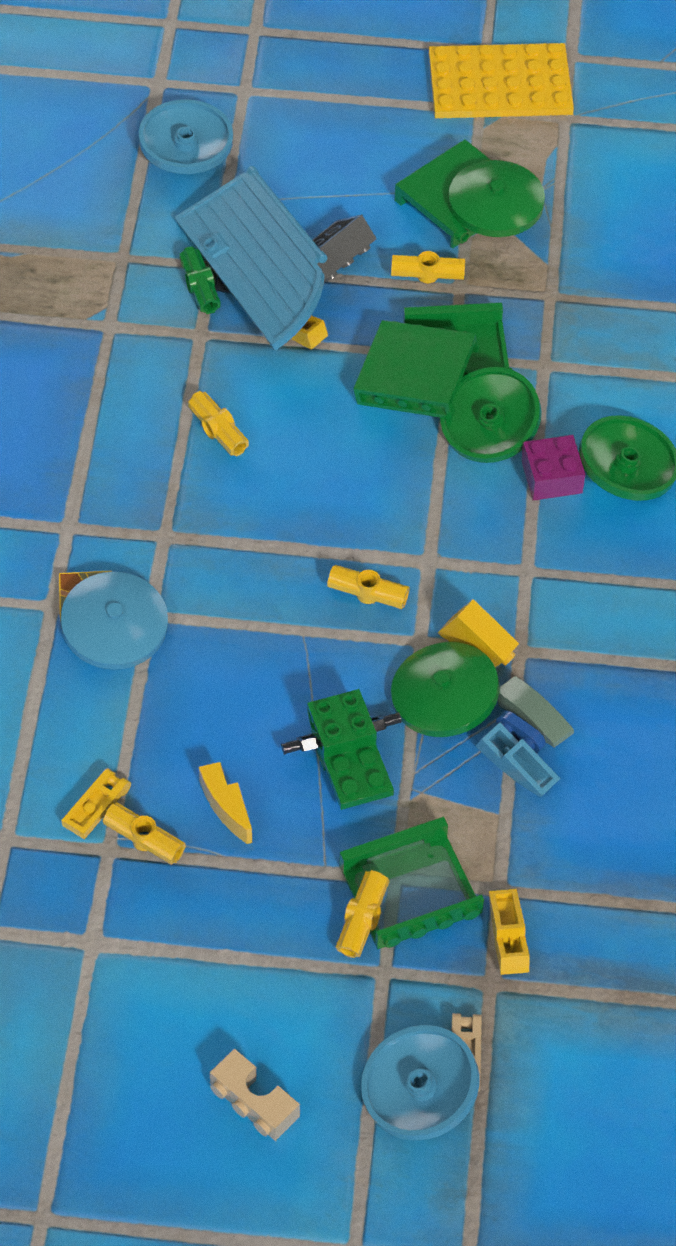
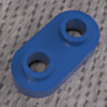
[496,710,546,753]

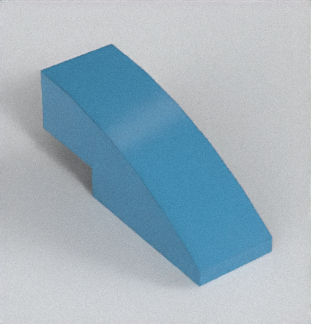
[476,723,560,797]

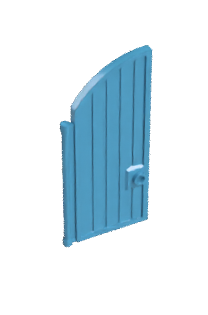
[174,166,328,351]

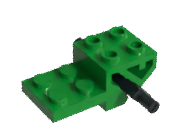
[281,689,402,810]

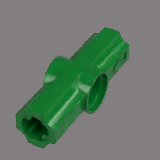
[179,246,221,315]

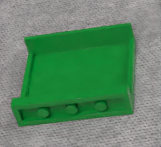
[395,139,491,249]
[403,302,512,376]
[353,320,479,419]

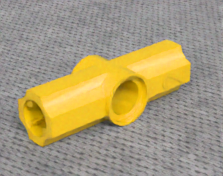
[391,251,465,284]
[188,391,249,457]
[327,565,410,609]
[103,802,186,865]
[336,870,390,958]

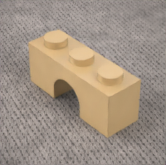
[210,1049,300,1141]

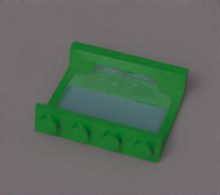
[339,816,484,950]

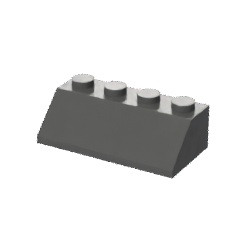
[312,215,376,281]

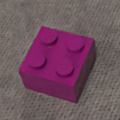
[521,435,585,501]

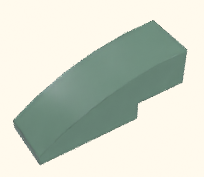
[498,676,574,748]

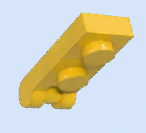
[61,768,131,840]

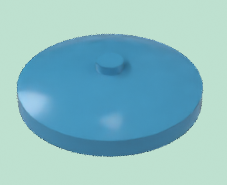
[139,99,233,174]
[61,572,168,669]
[361,1025,480,1140]

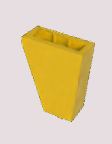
[438,599,519,668]

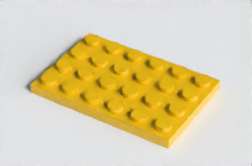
[429,43,574,119]

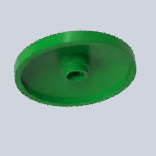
[448,160,545,237]
[440,367,542,463]
[579,415,676,501]
[391,642,500,737]

